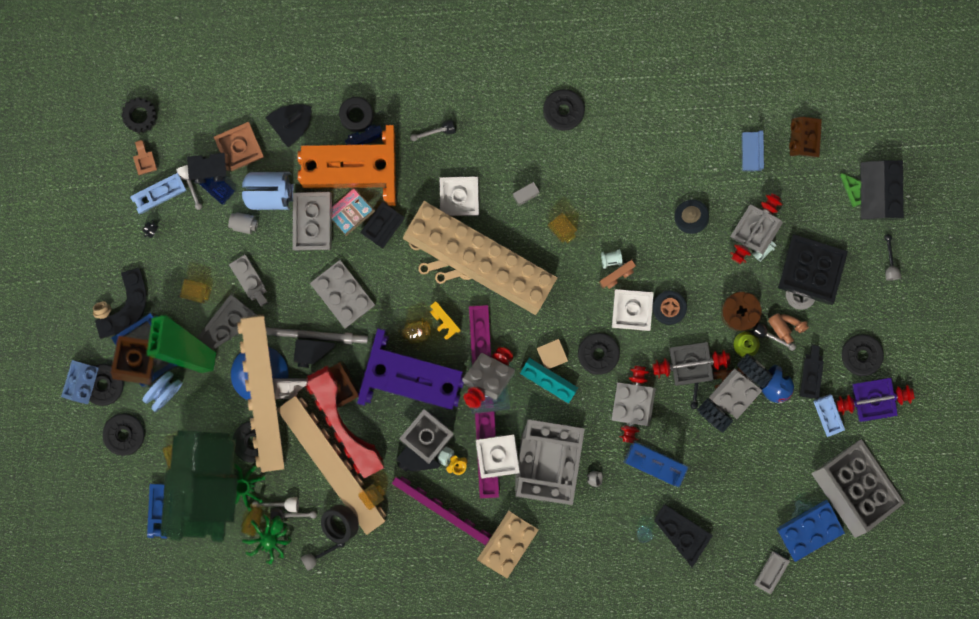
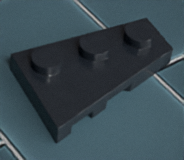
[654,504,713,567]

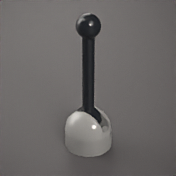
[884,234,901,281]
[300,543,345,571]

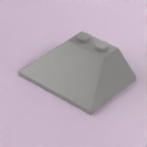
[515,420,585,505]

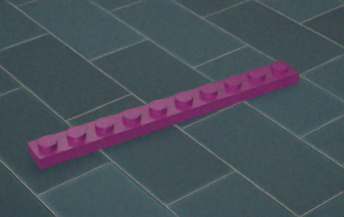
[469,305,499,499]

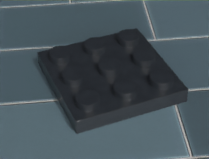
[778,234,848,305]

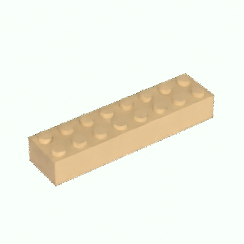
[403,201,557,315]

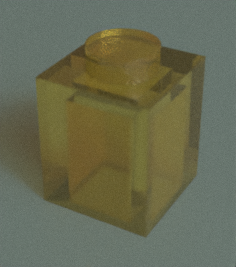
[547,213,577,244]
[180,279,211,304]

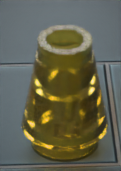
[240,507,262,537]

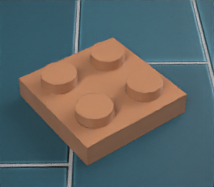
[214,122,264,172]

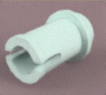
[752,241,776,262]

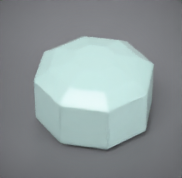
[438,447,454,466]

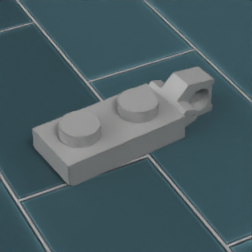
[229,255,268,307]

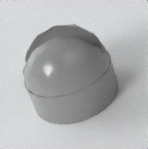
[587,471,603,487]

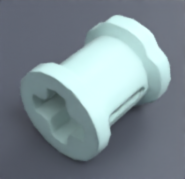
[601,249,623,269]

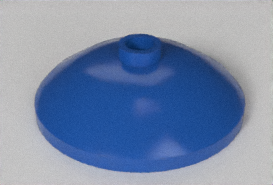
[231,347,288,400]

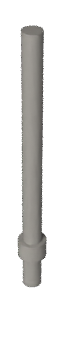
[265,327,368,344]

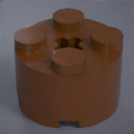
[721,292,761,331]

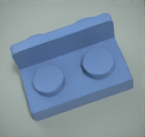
[61,360,98,404]

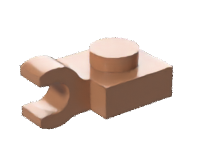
[133,140,158,176]

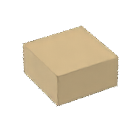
[536,339,568,369]

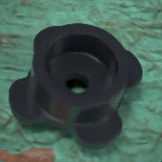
[142,220,159,238]

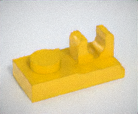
[430,301,461,340]

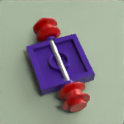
[836,378,914,422]

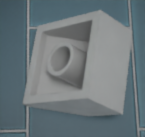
[399,410,454,463]

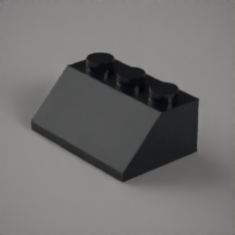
[860,160,904,220]

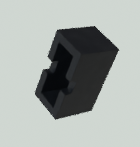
[187,153,231,184]

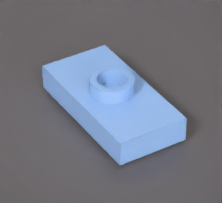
[813,394,845,437]

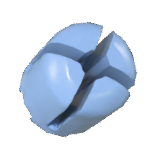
[242,172,294,210]

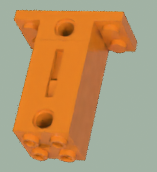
[298,125,396,206]

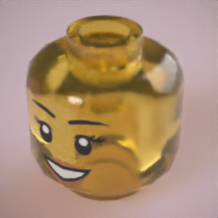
[402,318,431,344]

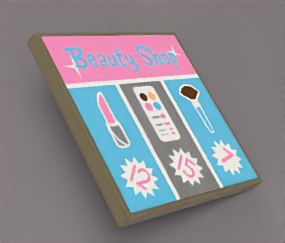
[332,188,375,236]

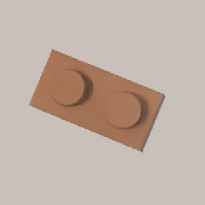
[599,260,636,289]

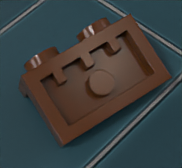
[789,117,822,158]

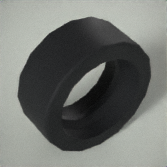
[321,504,359,544]

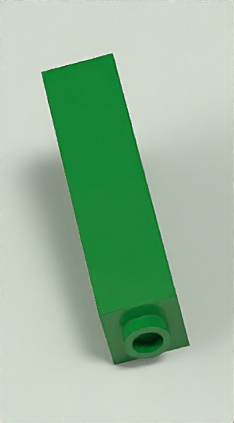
[147,316,216,373]

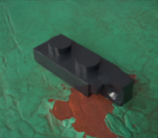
[799,345,824,399]

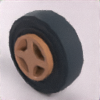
[653,291,687,325]

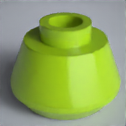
[733,331,760,357]

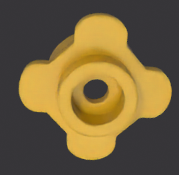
[446,455,467,475]

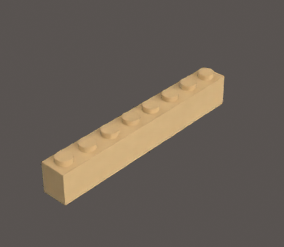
[237,314,284,472]
[277,396,387,535]

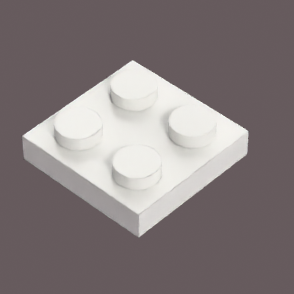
[440,177,479,216]
[612,289,653,331]
[476,435,520,479]

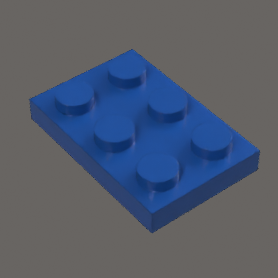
[776,500,845,562]

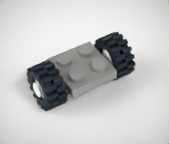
[697,353,773,433]

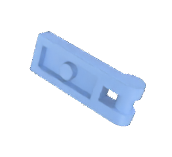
[130,173,187,214]

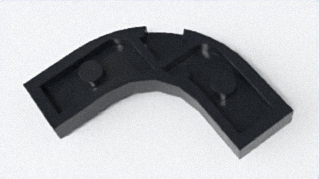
[95,268,147,339]

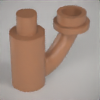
[768,313,809,344]

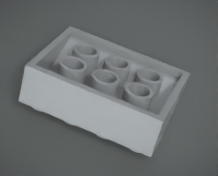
[811,439,904,538]

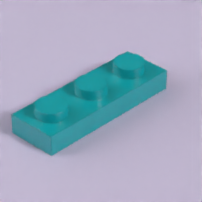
[520,358,578,404]

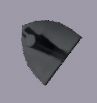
[265,104,312,148]

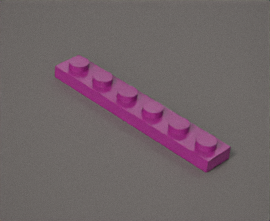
[392,476,492,545]

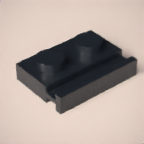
[360,202,405,249]

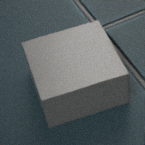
[513,182,540,207]

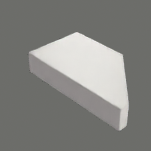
[273,378,307,399]

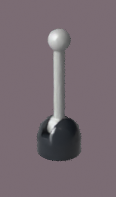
[410,118,456,141]
[752,321,796,351]
[271,508,317,521]

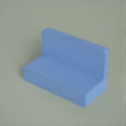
[742,130,764,171]

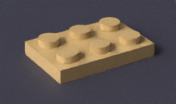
[477,511,539,578]

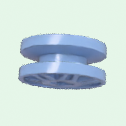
[142,371,183,412]

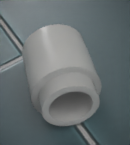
[228,212,258,234]

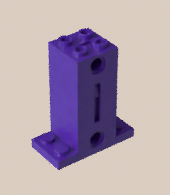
[357,329,464,410]

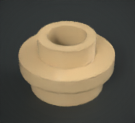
[93,301,112,319]

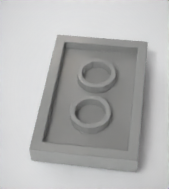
[293,192,332,251]
[310,260,375,329]

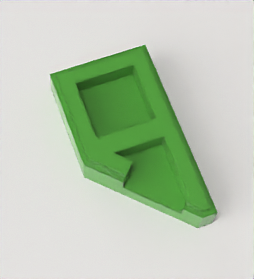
[840,173,861,208]

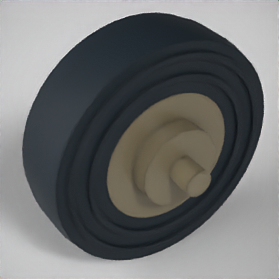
[674,200,709,234]

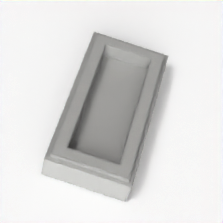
[754,551,790,594]

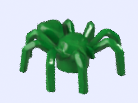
[216,463,265,511]
[242,514,292,565]

